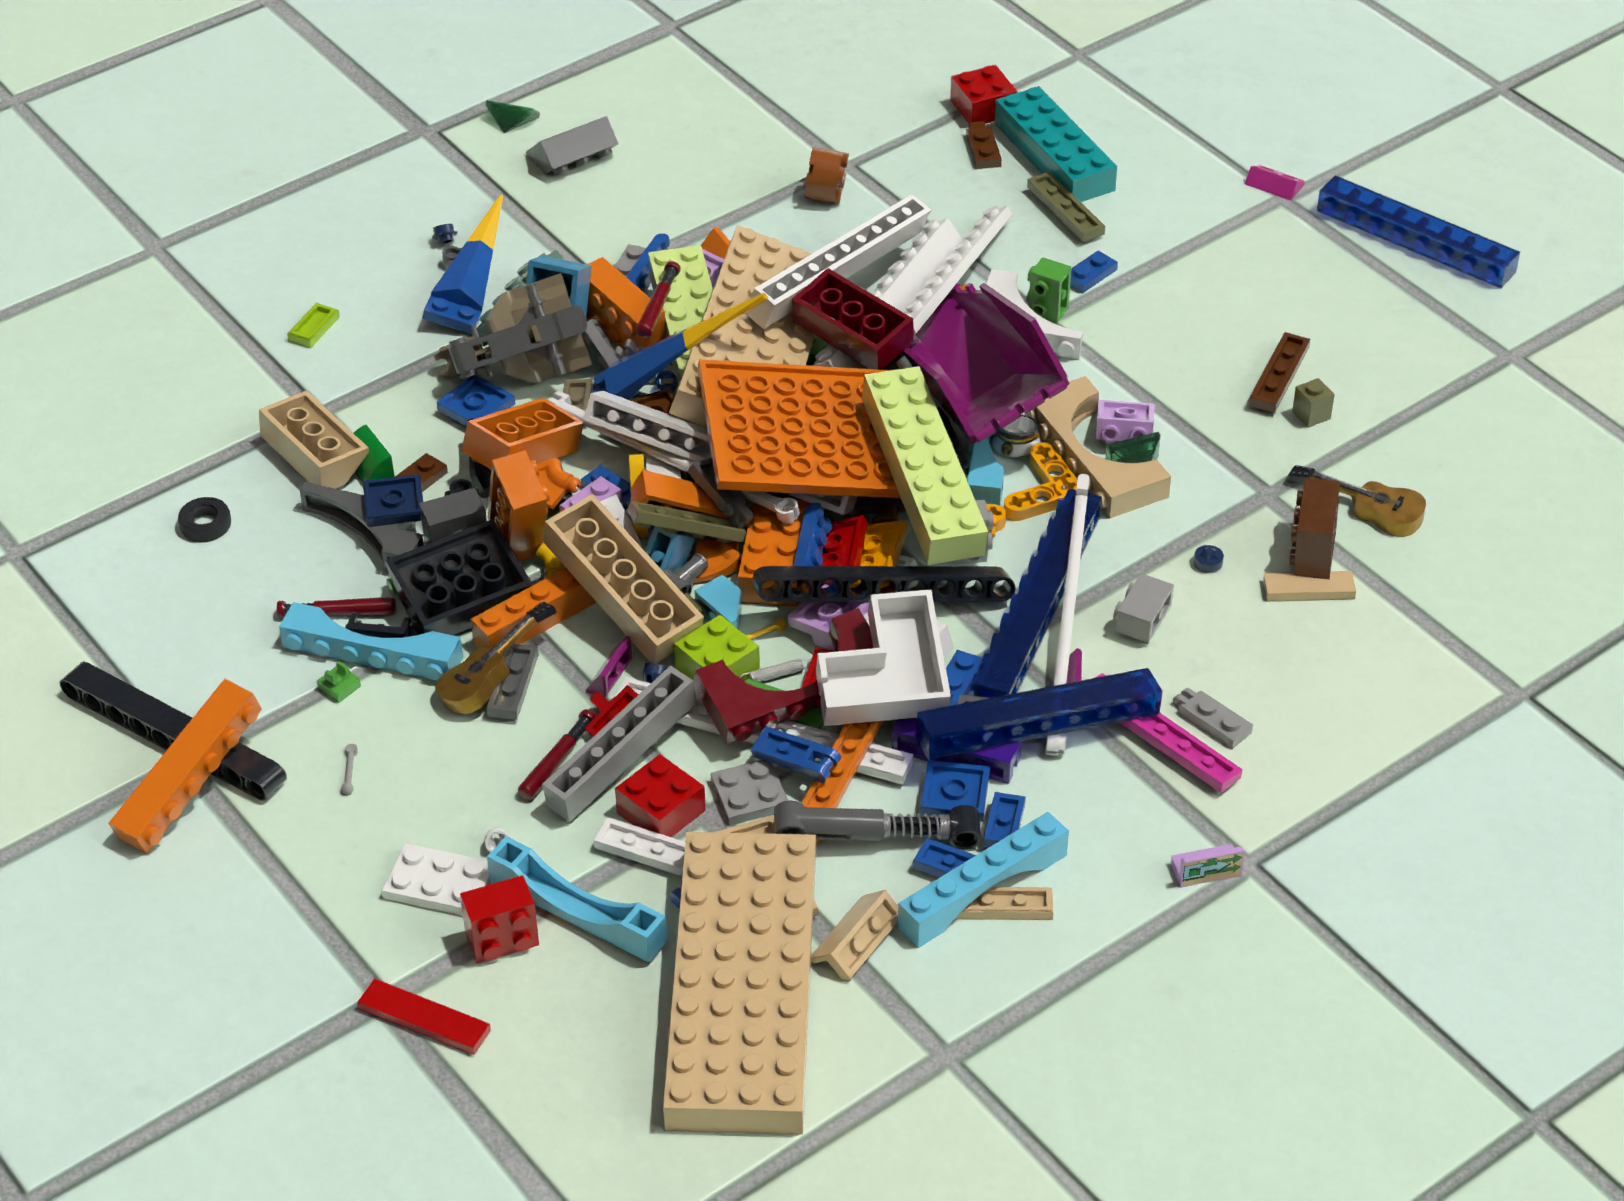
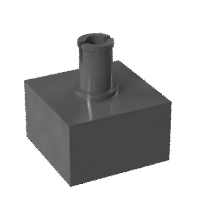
[419,488,487,545]

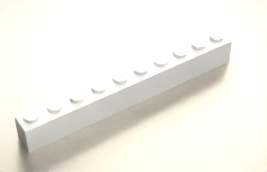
[745,194,931,329]
[812,217,963,369]
[583,391,857,515]

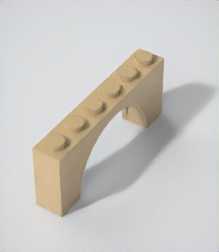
[1025,376,1171,518]

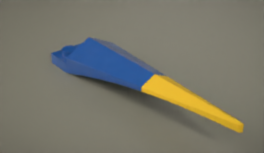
[422,194,503,334]
[592,293,768,400]

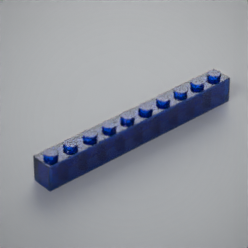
[970,488,1102,701]

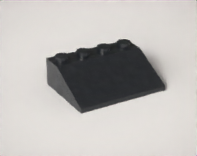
[385,519,532,635]

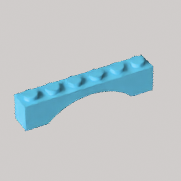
[965,434,1004,506]
[279,602,463,680]
[898,812,1069,948]
[487,836,667,963]

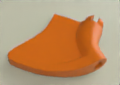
[537,458,581,509]
[693,540,742,583]

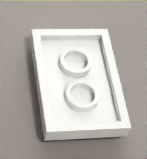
[382,843,491,916]

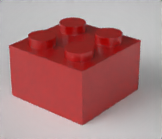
[950,64,1017,124]
[615,754,706,838]
[460,875,539,964]

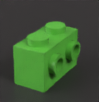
[1026,257,1071,323]

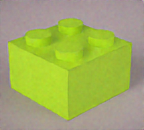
[674,615,760,682]

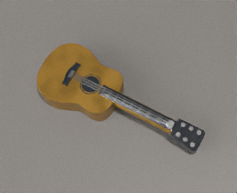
[1288,465,1426,537]
[435,602,557,714]

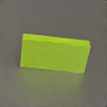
[287,303,340,348]

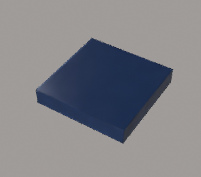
[363,474,423,527]

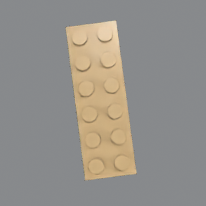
[543,494,704,664]

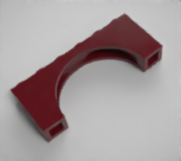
[694,608,873,744]

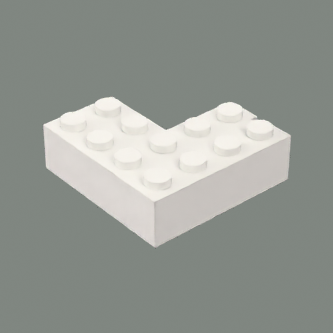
[816,590,951,726]

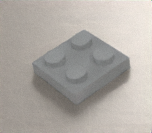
[711,760,788,826]

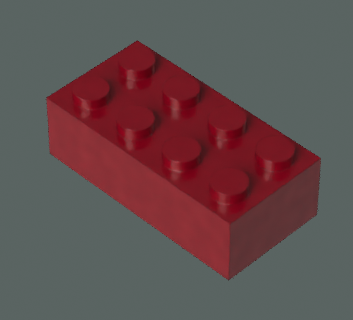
[792,268,914,370]

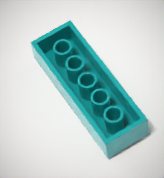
[995,86,1117,202]

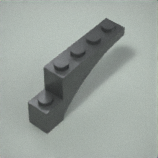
[299,482,424,573]

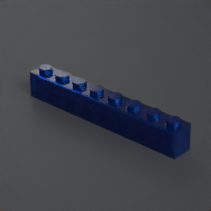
[1317,175,1520,288]
[915,668,1163,760]

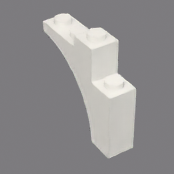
[987,269,1083,359]

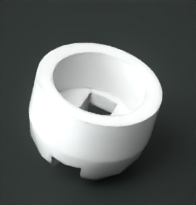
[484,827,510,853]

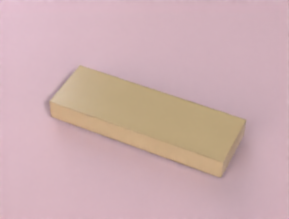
[1263,571,1356,601]
[955,887,1053,920]

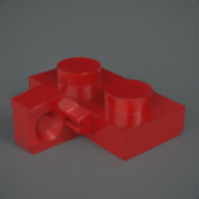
[584,685,639,737]

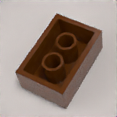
[1289,478,1340,580]

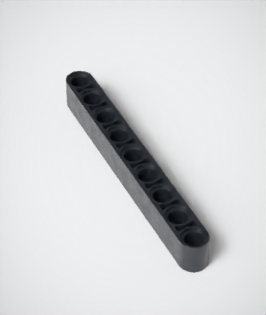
[752,566,1016,602]
[59,661,287,801]

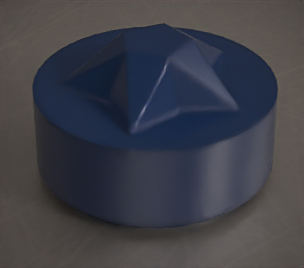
[1194,545,1224,573]

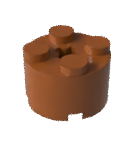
[804,147,849,204]

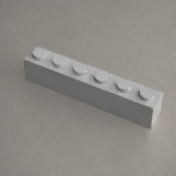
[542,665,697,822]

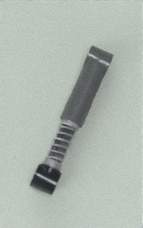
[774,800,981,850]

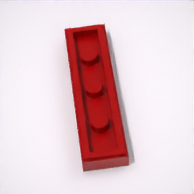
[357,978,491,1055]

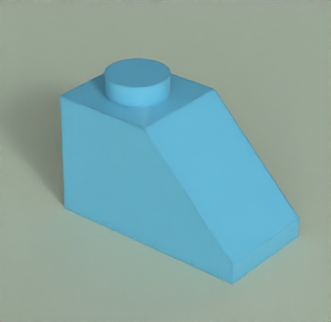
[694,574,742,629]

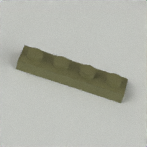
[1027,171,1105,242]
[627,500,746,543]

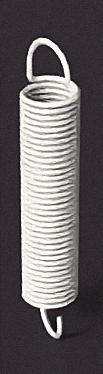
[740,658,811,682]

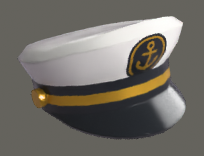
[992,415,1041,458]

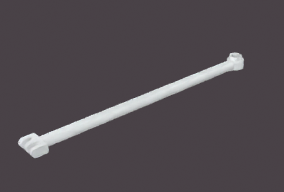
[547,390,800,524]
[1046,474,1089,756]

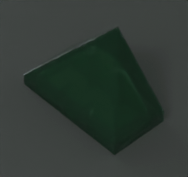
[485,100,540,133]
[1105,432,1161,463]

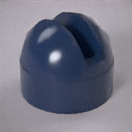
[643,663,668,683]

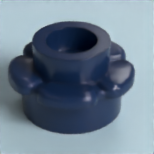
[432,224,458,244]

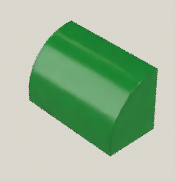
[353,424,395,482]

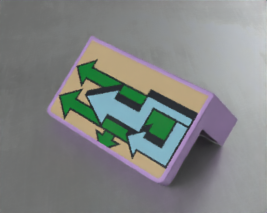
[1170,844,1245,888]

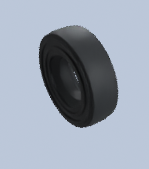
[178,497,231,542]

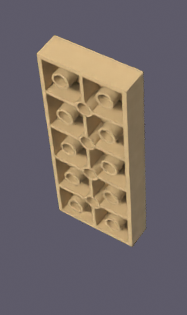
[669,225,815,428]
[663,832,816,1134]

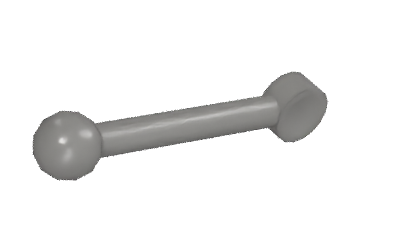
[341,744,358,795]

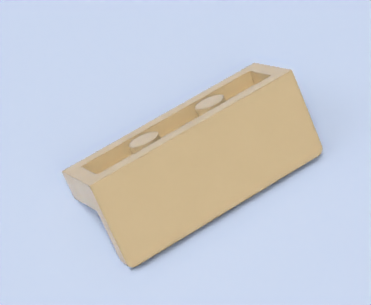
[811,890,898,980]

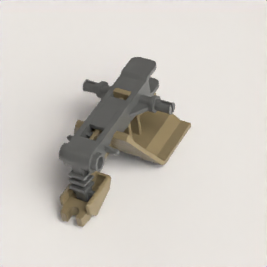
[433,273,592,384]

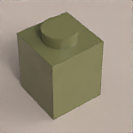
[1292,378,1335,428]

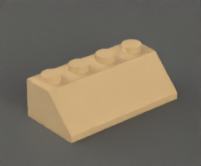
[259,390,369,489]

